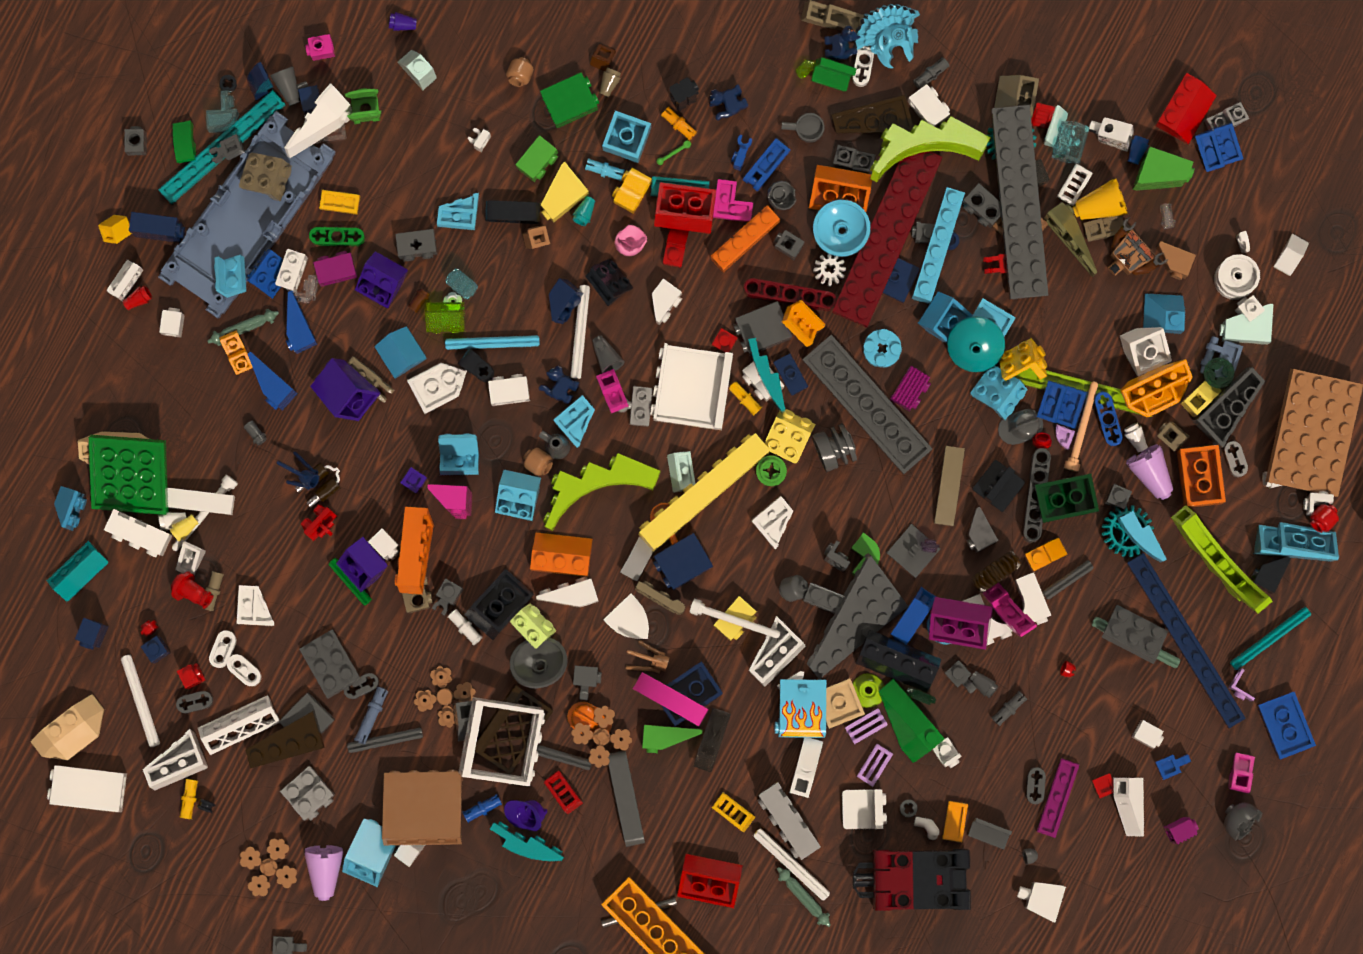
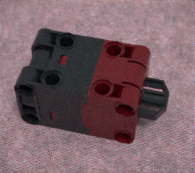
[852,849,971,911]

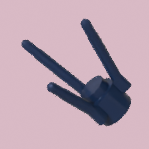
[277,451,319,490]

